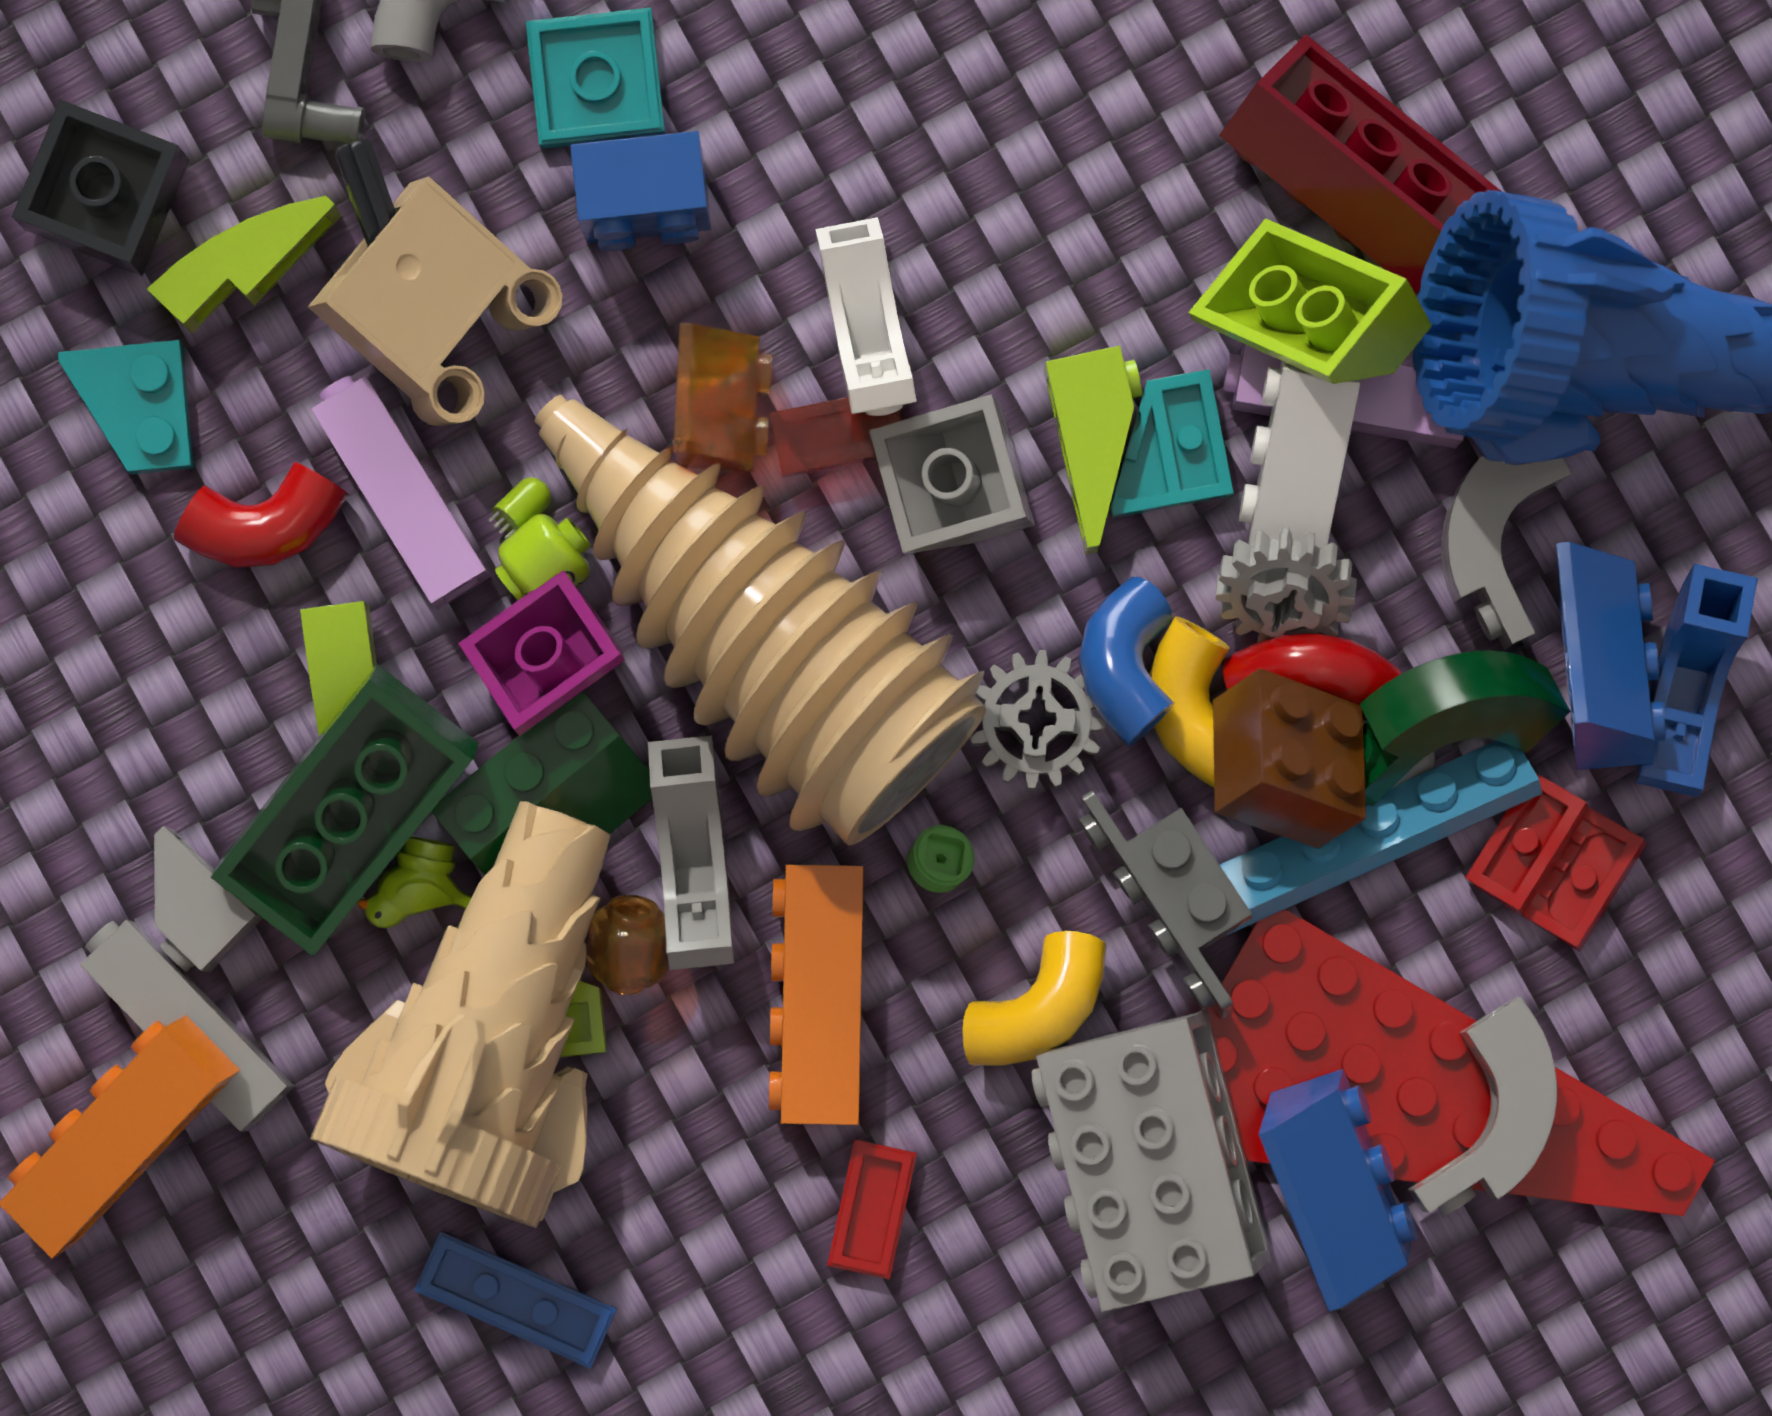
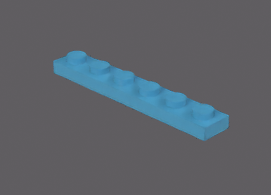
[1220,740,1542,936]

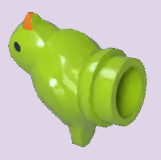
[357,836,472,929]

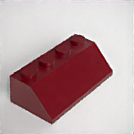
[1219,34,1502,295]

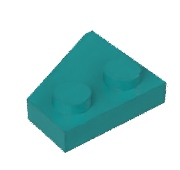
[58,340,194,475]
[1110,369,1233,518]

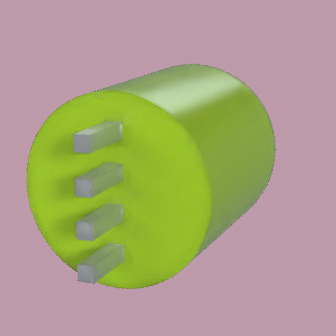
[488,477,552,539]

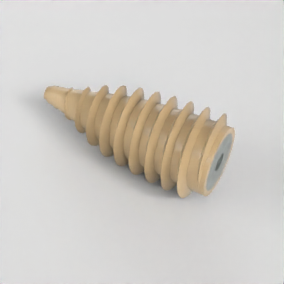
[535,395,986,845]

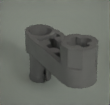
[251,0,365,144]

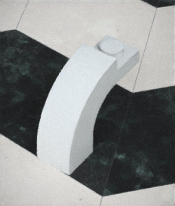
[815,217,917,416]

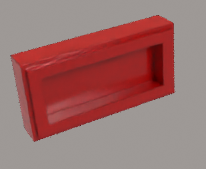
[827,1139,917,1279]

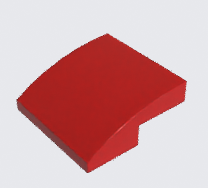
[1465,772,1647,952]

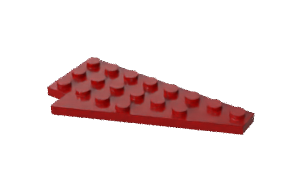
[1207,909,1715,1216]

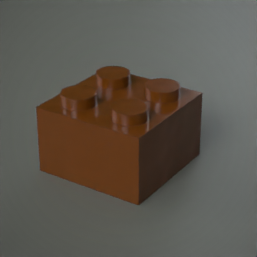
[1213,668,1366,849]

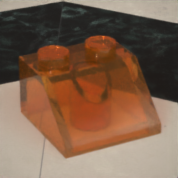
[673,323,773,472]

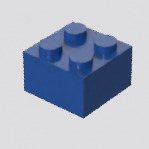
[570,131,712,251]

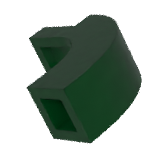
[1360,651,1571,806]

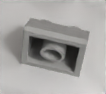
[869,394,1035,554]

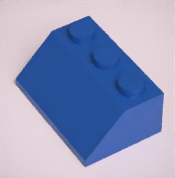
[1556,542,1666,770]
[1259,1069,1417,1312]

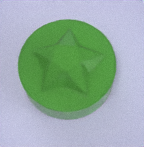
[907,825,975,893]

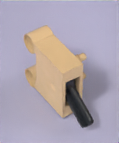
[308,139,562,426]

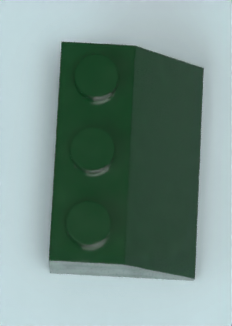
[431,691,652,875]

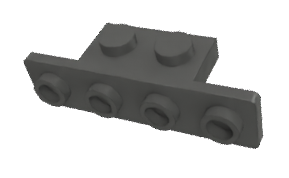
[1078,790,1252,1019]

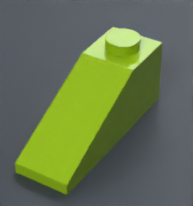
[1044,345,1142,555]

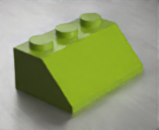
[1188,218,1432,384]

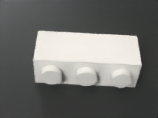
[1239,361,1360,548]

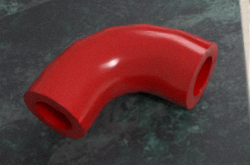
[173,462,348,568]
[1223,634,1402,721]

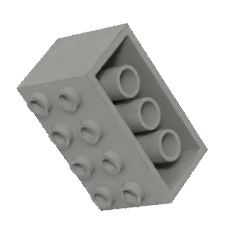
[1032,1010,1272,1312]

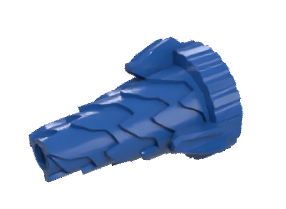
[1412,190,1772,466]

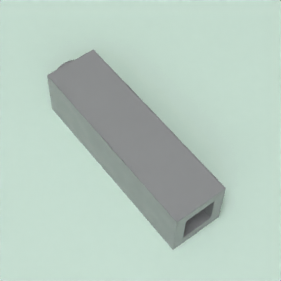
[80,920,295,1132]

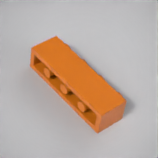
[769,865,864,1125]
[0,1015,240,1259]

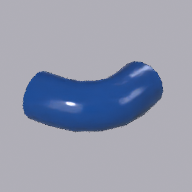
[1079,577,1175,747]

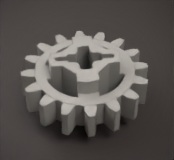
[1215,528,1357,643]
[970,650,1106,790]

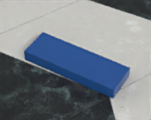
[414,1231,618,1369]

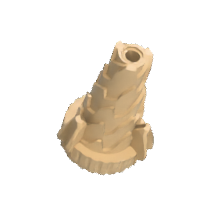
[310,801,610,1228]

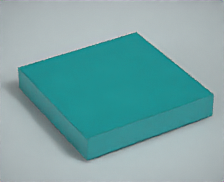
[526,8,665,149]

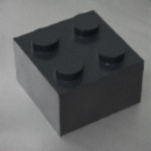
[12,99,190,276]

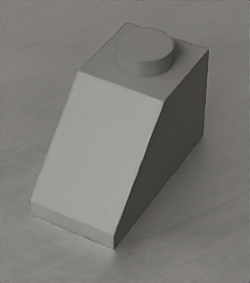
[154,826,262,972]

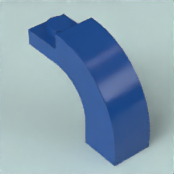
[1635,563,1758,797]

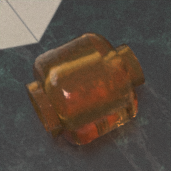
[586,895,669,995]

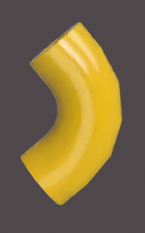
[1149,616,1230,788]
[962,931,1107,1066]

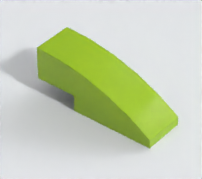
[147,196,342,334]
[300,601,377,736]

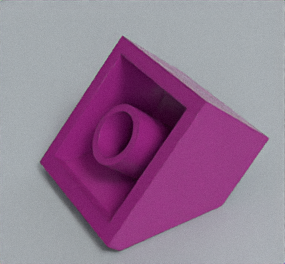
[458,570,625,736]

